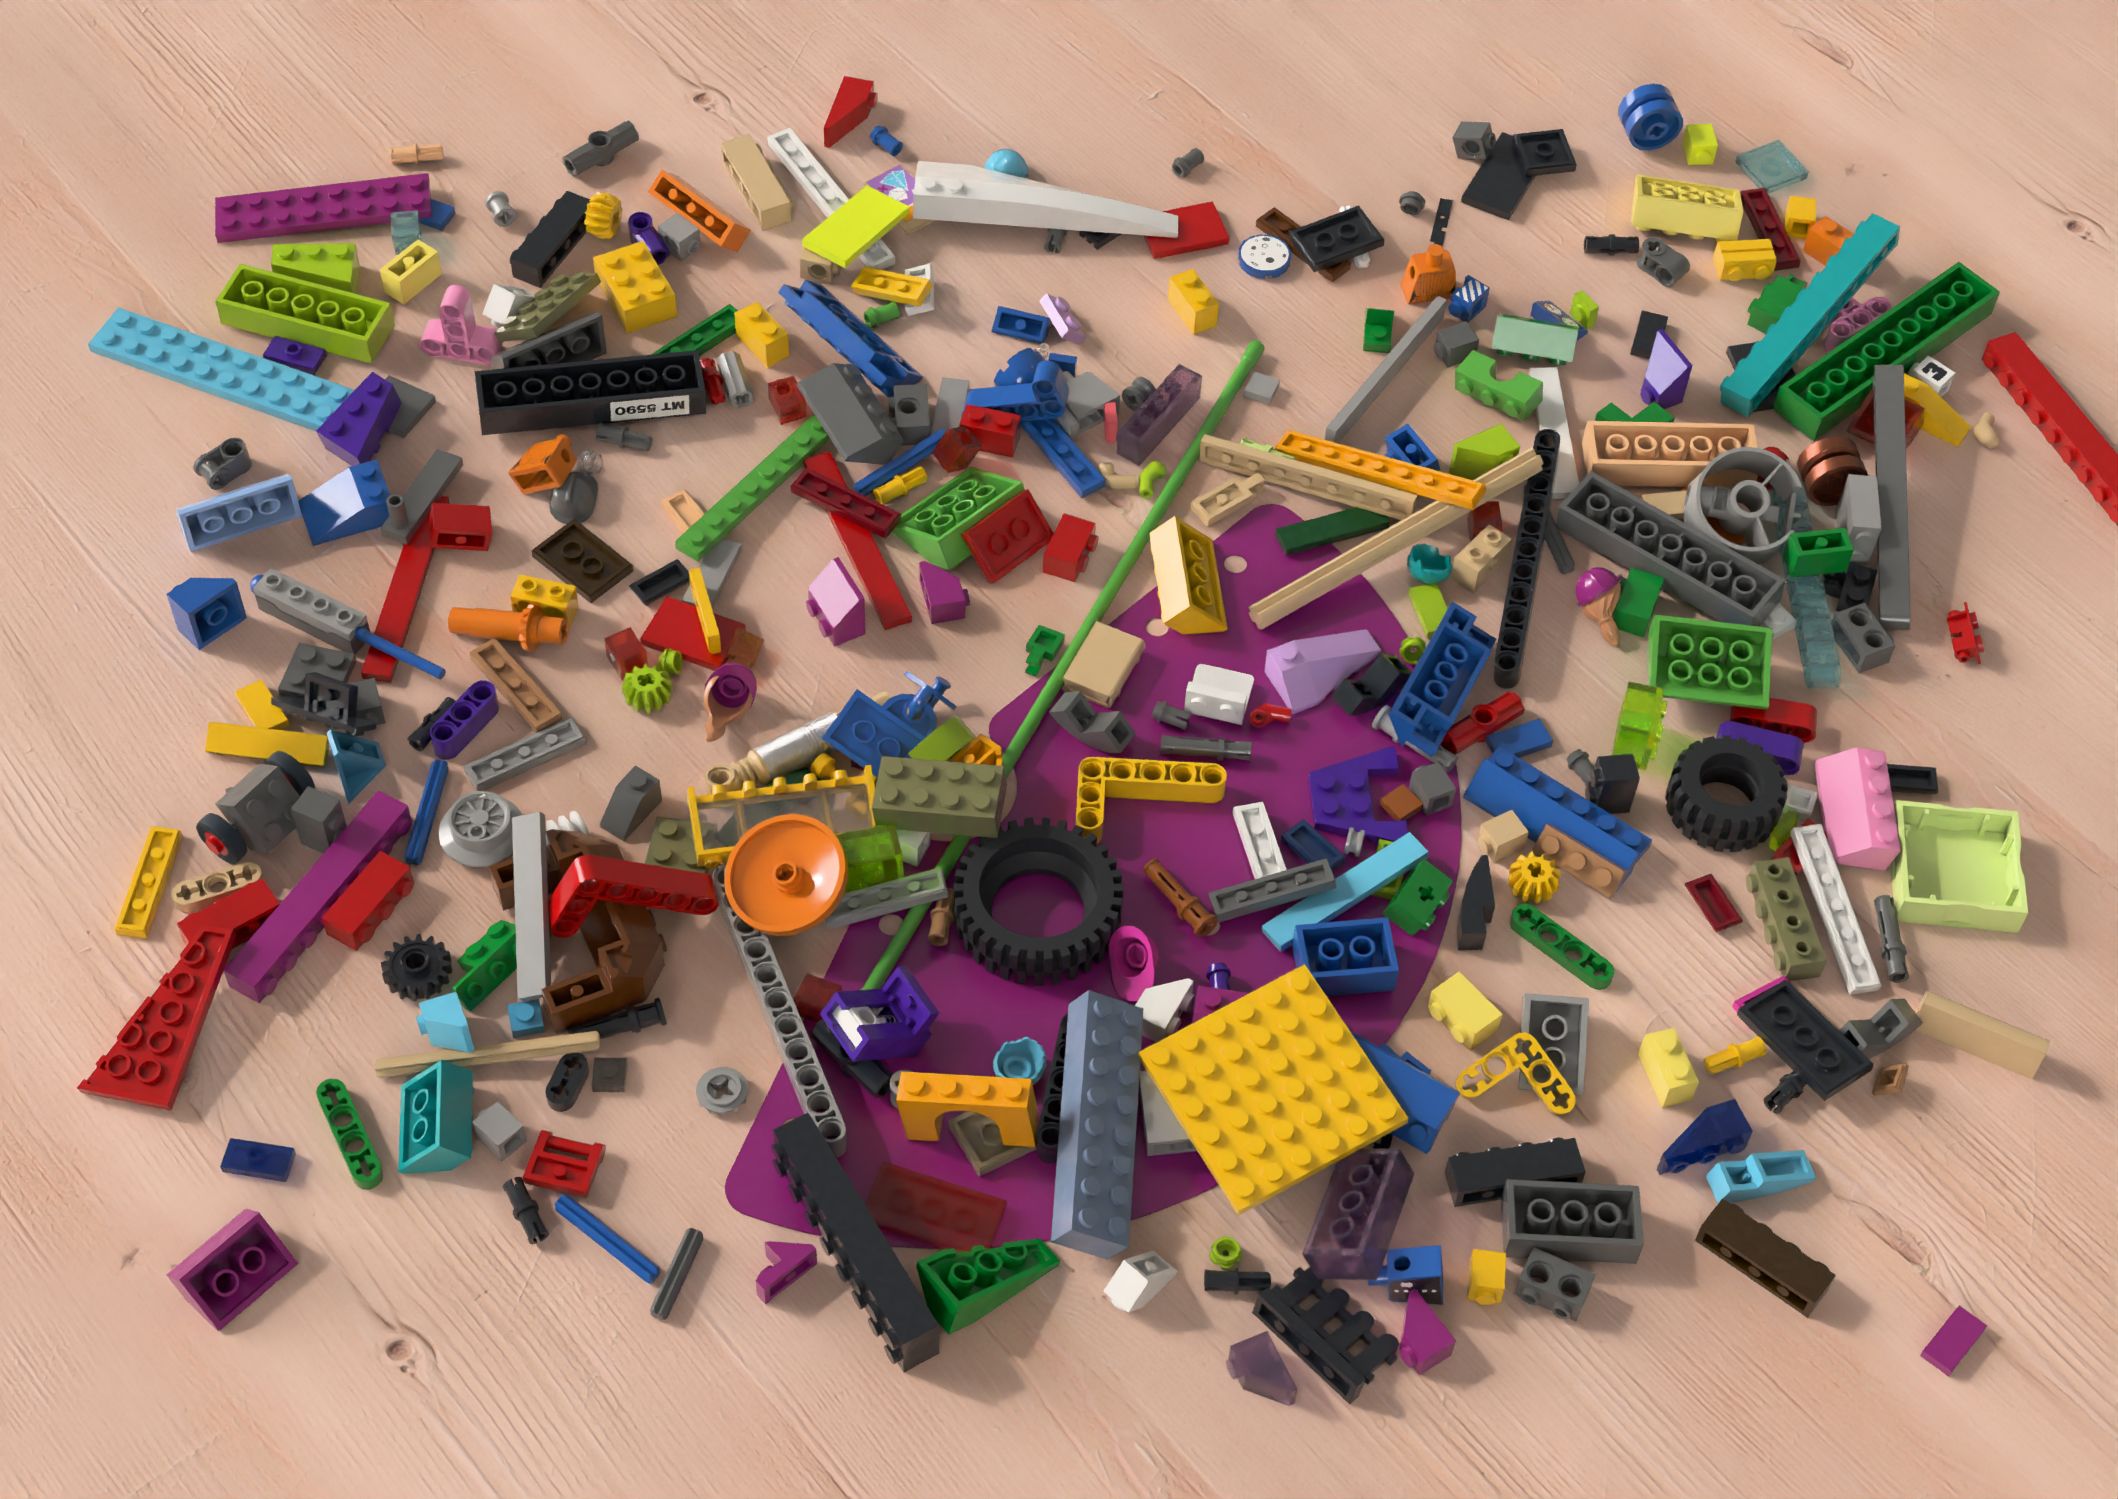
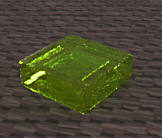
[1769,810,1798,851]

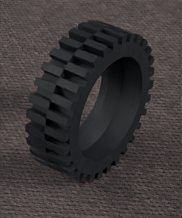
[954,817,1123,986]

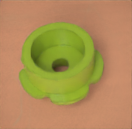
[1399,637,1426,664]
[658,648,683,677]
[1209,1236,1242,1269]

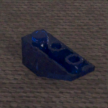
[1657,1099,1753,1175]

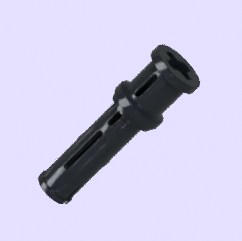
[567,997,667,1039]

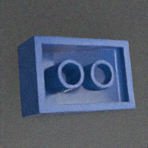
[298,459,390,546]

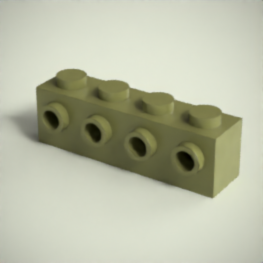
[1746,857,1827,981]

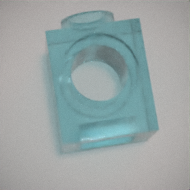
[391,210,422,255]

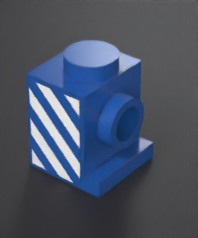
[1448,275,1490,323]

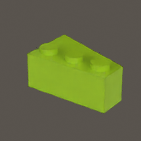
[271,243,360,294]

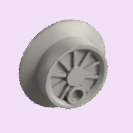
[439,791,522,868]

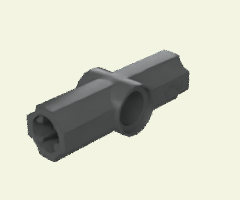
[562,120,639,177]

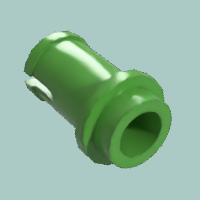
[864,302,900,329]

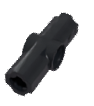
[811,1018,893,1099]

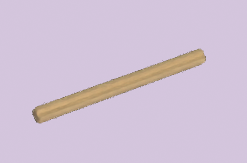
[375,1031,601,1078]

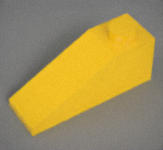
[1904,373,1971,447]

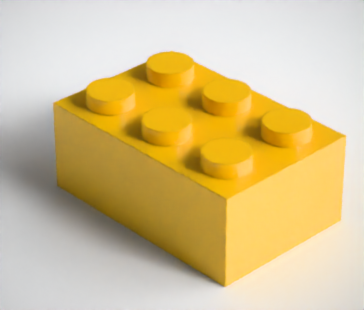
[593,241,677,334]

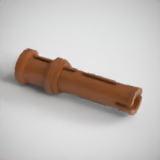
[1143,859,1218,938]

